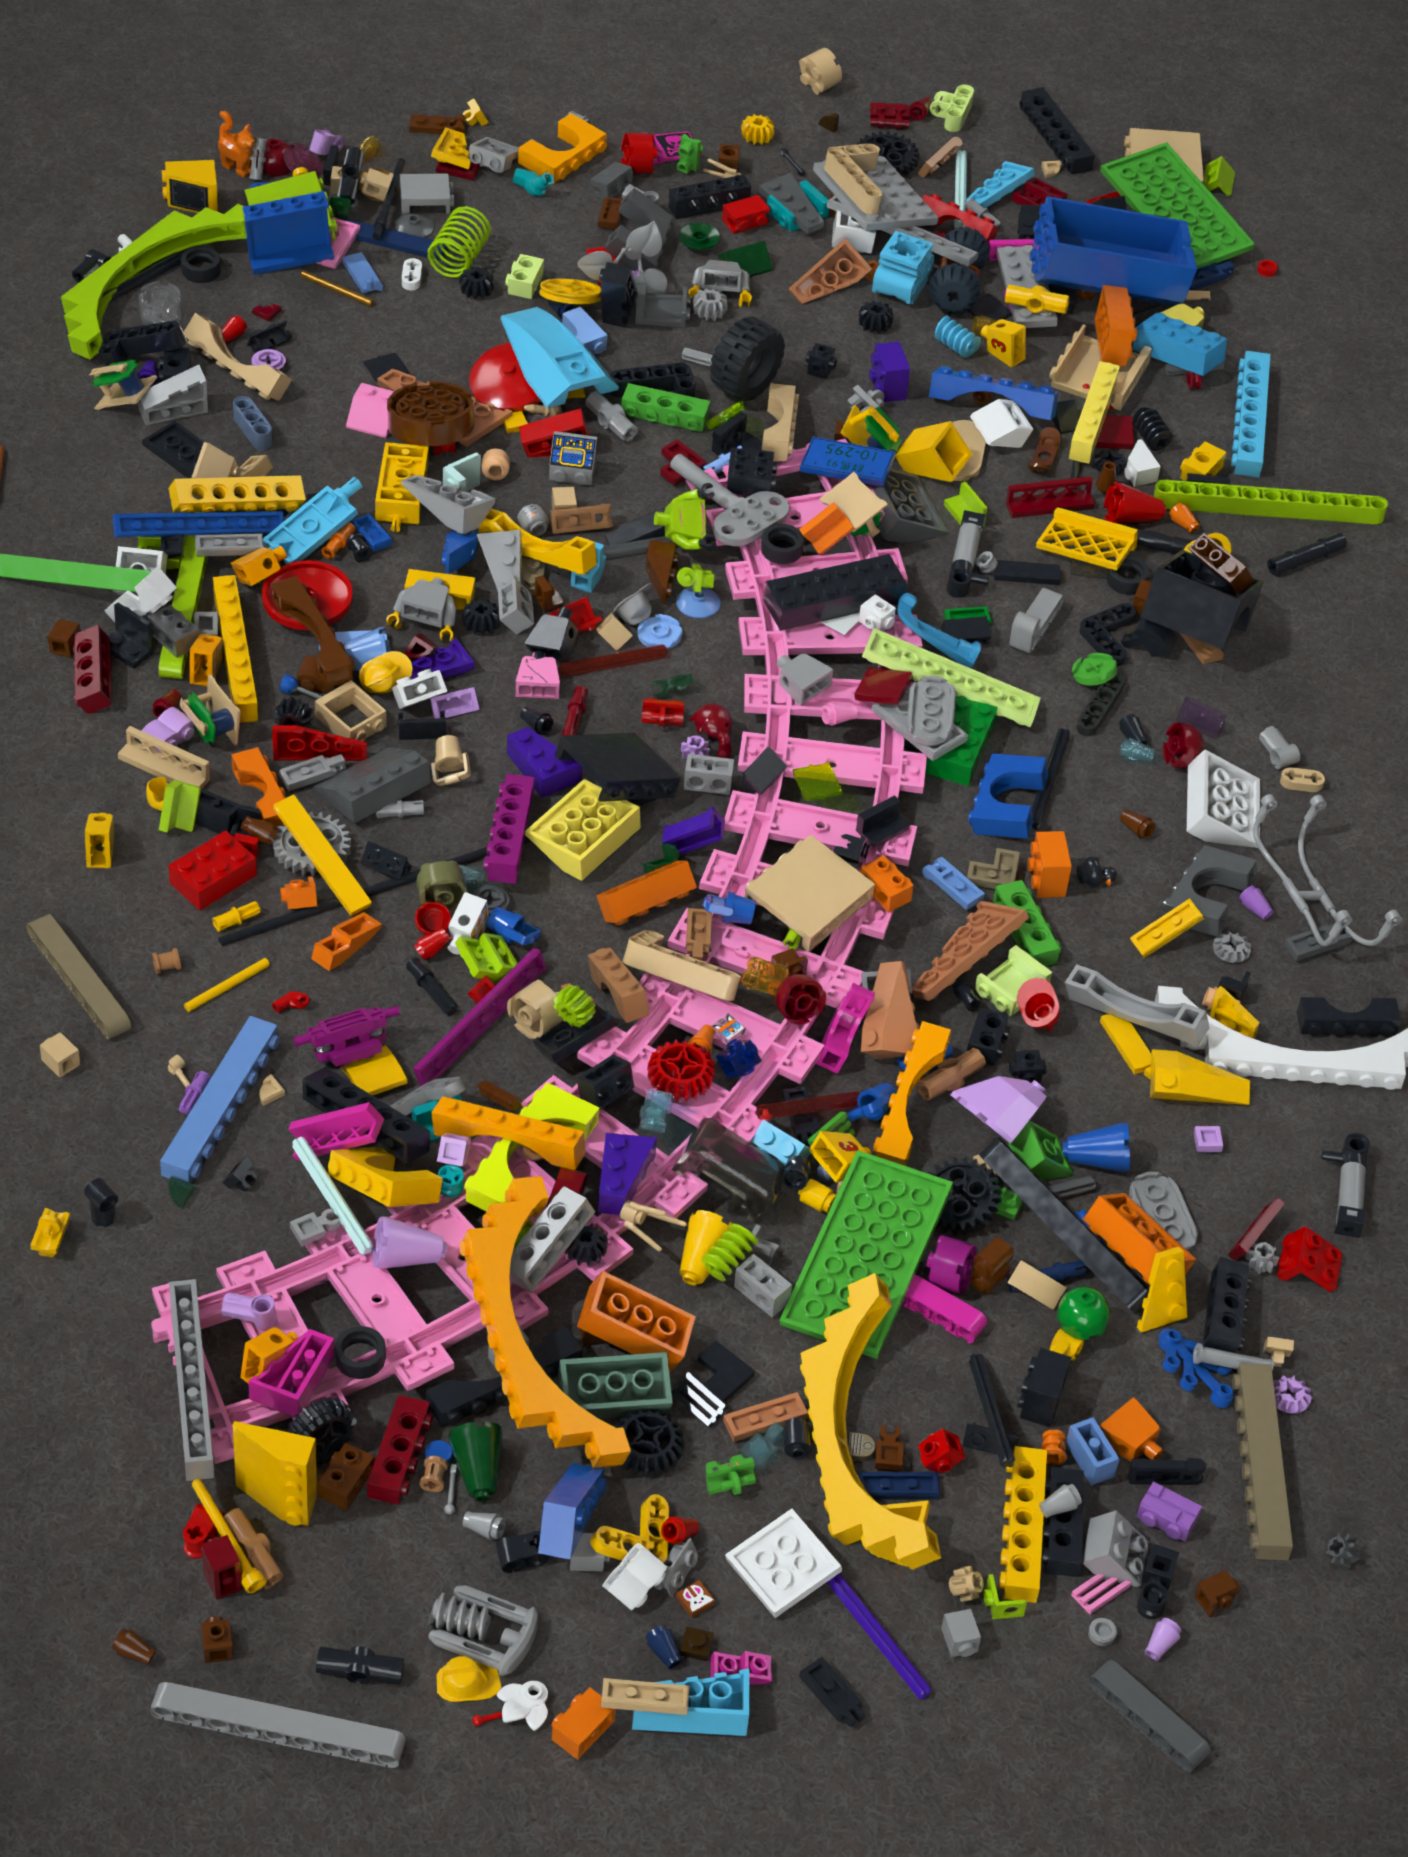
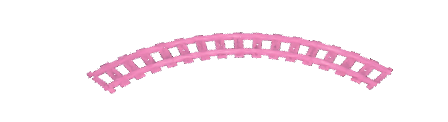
[151,439,927,1464]

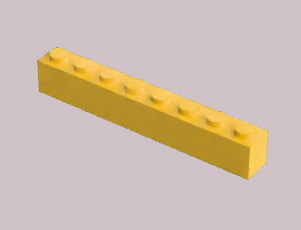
[213,575,258,723]

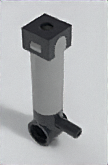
[946,510,989,598]
[1321,1133,1370,1238]

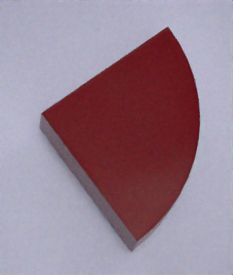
[252,304,282,322]

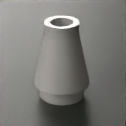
[1039,1484,1082,1518]
[463,1511,506,1541]

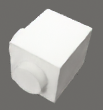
[859,594,896,632]

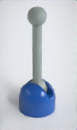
[279,674,323,699]

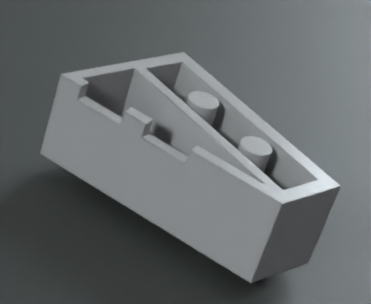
[138,365,208,425]

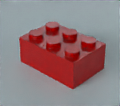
[168,830,257,910]

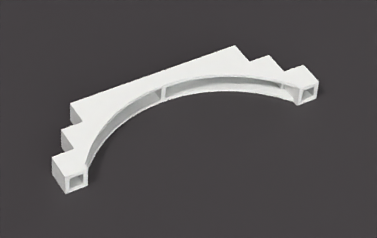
[1155,986,1408,1090]

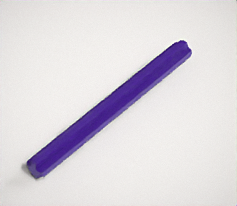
[827,1573,932,1700]

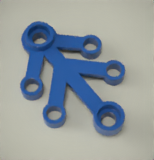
[1159,1329,1234,1408]

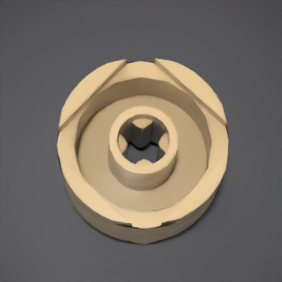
[799,48,842,95]
[507,980,563,1039]

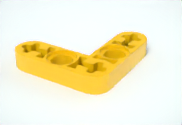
[590,1494,669,1563]

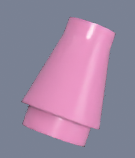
[821,703,858,726]

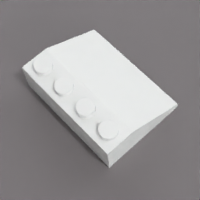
[1187,750,1260,848]

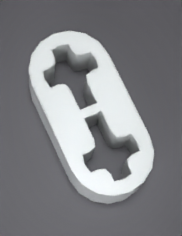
[402,258,422,290]

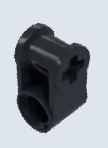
[495,1531,550,1573]

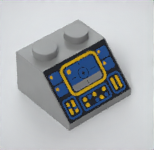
[549,431,597,486]

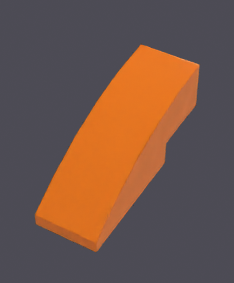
[311,912,382,971]

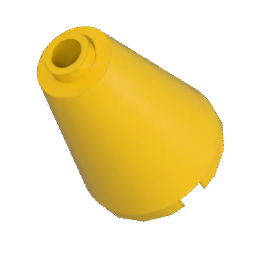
[679,1210,733,1286]

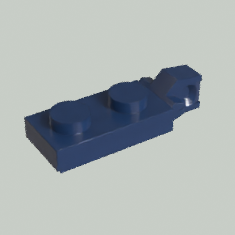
[1189,261,1234,291]

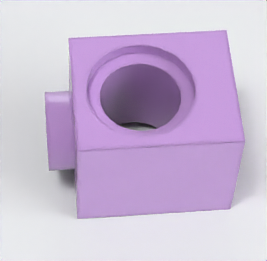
[437,1133,471,1166]

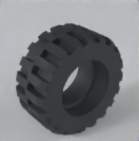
[710,317,785,402]

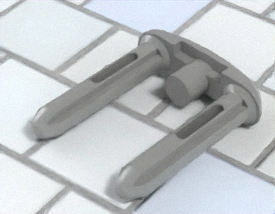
[429,1585,539,1676]

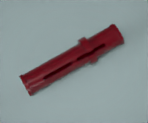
[560,686,589,738]

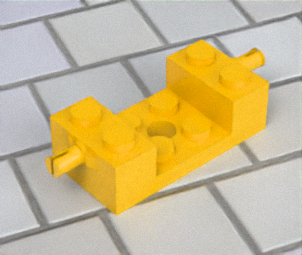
[375,442,429,532]

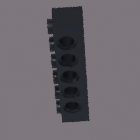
[1019,87,1095,175]
[303,1067,430,1164]

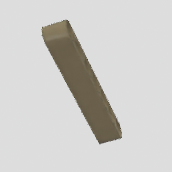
[26,914,131,1040]

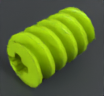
[702,1224,759,1281]

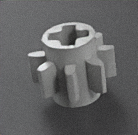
[1245,1242,1279,1274]

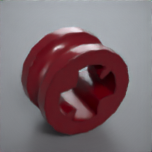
[1186,371,1202,390]

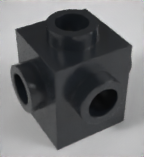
[806,343,837,379]
[1009,1050,1046,1084]

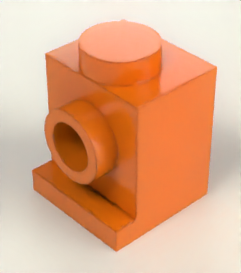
[280,877,317,909]

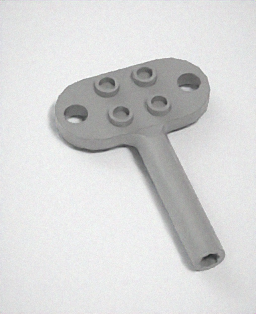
[670,454,790,546]

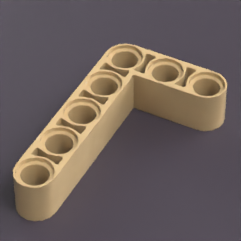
[824,144,882,215]
[622,930,741,1001]

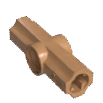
[916,1048,986,1101]
[223,1508,284,1589]

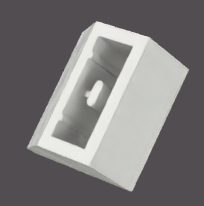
[970,399,1033,448]

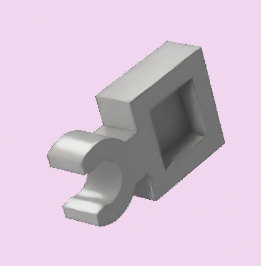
[290,1209,340,1247]

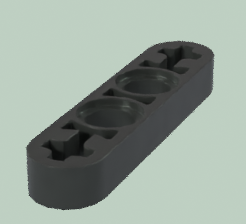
[1076,674,1125,736]

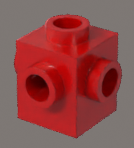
[918,1428,966,1474]

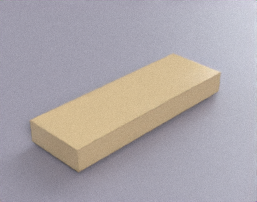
[601,1678,689,1715]

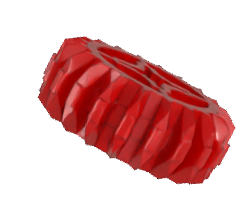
[647,1040,715,1102]

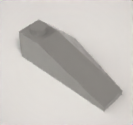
[401,475,495,534]

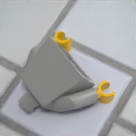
[688,260,752,307]
[386,578,456,642]

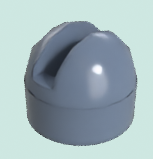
[816,1164,834,1184]

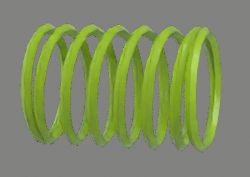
[428,206,491,278]

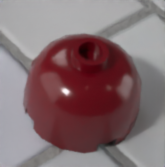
[257,139,295,177]
[1163,722,1206,768]
[775,974,826,1025]

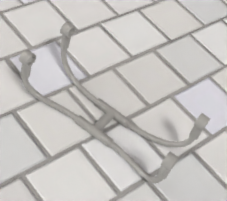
[1253,794,1402,947]

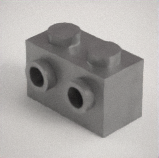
[148,605,199,658]

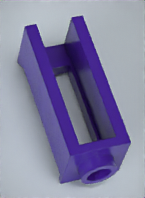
[662,805,725,855]

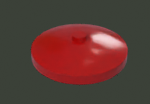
[469,342,541,412]
[262,561,353,630]

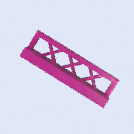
[288,1102,384,1161]

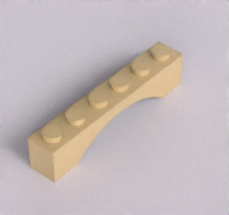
[183,313,292,401]
[762,383,799,462]

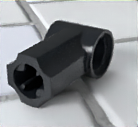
[71,249,111,283]
[84,1178,118,1227]

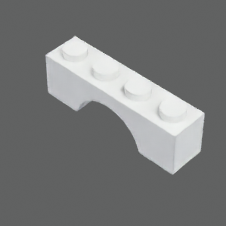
[104,567,177,622]

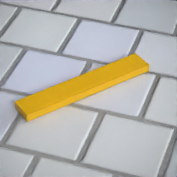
[273,794,372,916]

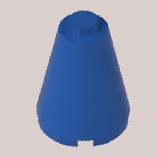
[1062,1122,1130,1173]

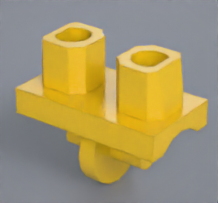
[30,1208,71,1257]

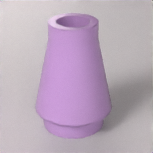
[1144,1618,1181,1661]

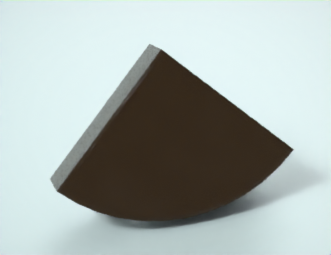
[818,113,839,133]

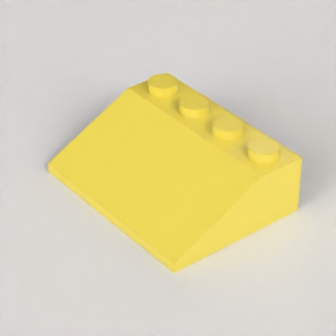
[525,779,641,881]

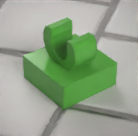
[994,1188,1024,1220]

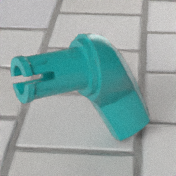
[513,168,554,196]

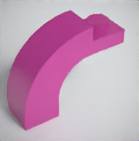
[815,983,875,1074]

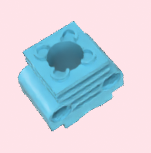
[872,231,934,304]

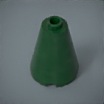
[448,1422,503,1501]

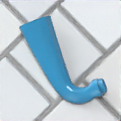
[897,593,981,668]

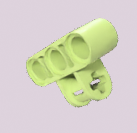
[929,85,974,132]

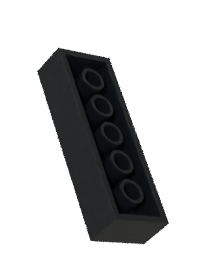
[763,554,907,631]

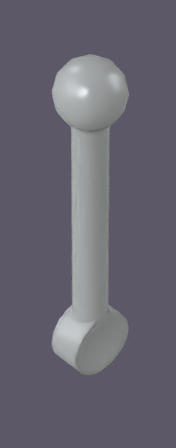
[444,1464,457,1514]

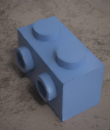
[1066,1417,1119,1486]

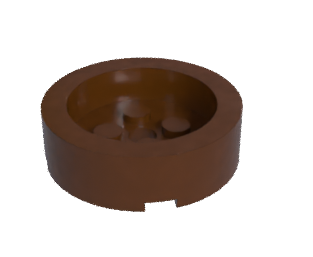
[387,381,475,446]

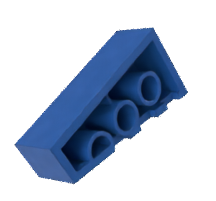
[538,1463,607,1560]

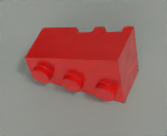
[519,408,591,458]

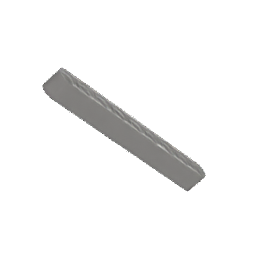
[150,1682,406,1768]

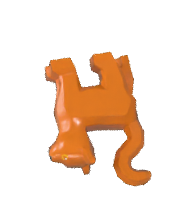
[218,111,256,178]

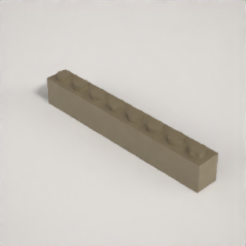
[1232,1364,1293,1560]

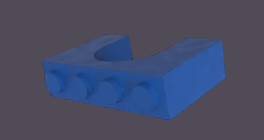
[969,754,1048,839]

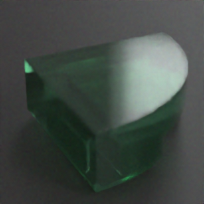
[168,1176,195,1209]

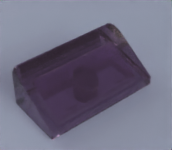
[1176,696,1226,739]

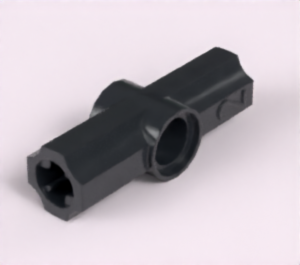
[337,147,364,205]
[316,1646,405,1684]

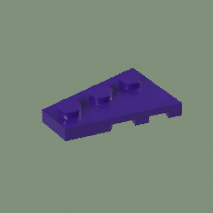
[410,638,475,680]

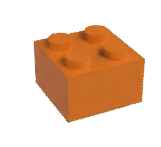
[1027,831,1072,898]

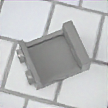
[400,174,454,214]

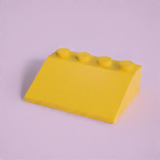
[233,1421,317,1526]

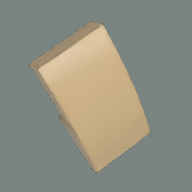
[1008,1260,1066,1310]

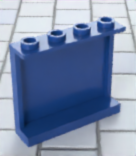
[242,191,334,274]

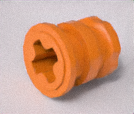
[1042,1430,1067,1465]

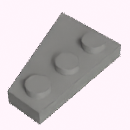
[477,530,522,590]

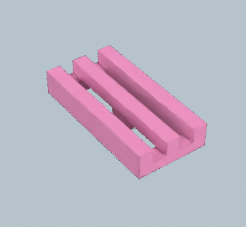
[1071,1574,1131,1615]

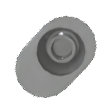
[612,583,653,625]

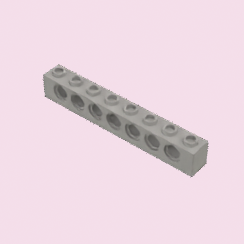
[169,1279,214,1481]

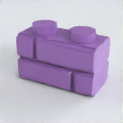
[1137,1482,1203,1542]

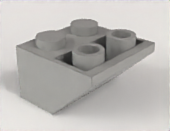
[1082,1510,1149,1587]

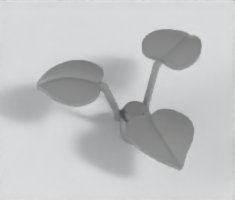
[577,221,668,294]

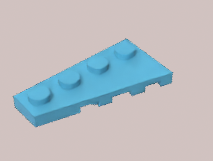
[966,161,1035,208]

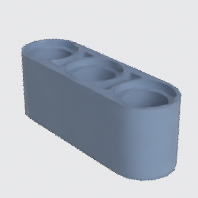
[233,396,272,450]

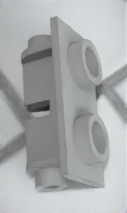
[653,1538,699,1597]

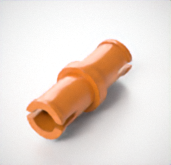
[322,522,356,559]

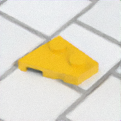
[1210,986,1260,1039]

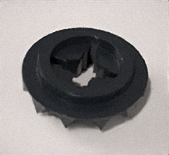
[1093,449,1128,475]

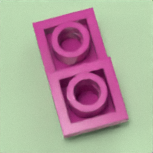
[710,1651,772,1684]

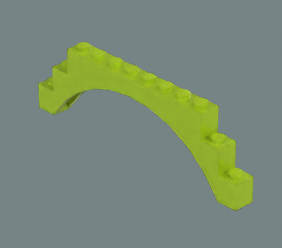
[61,204,246,360]

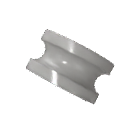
[975,551,998,573]

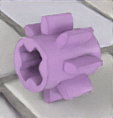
[681,736,710,759]

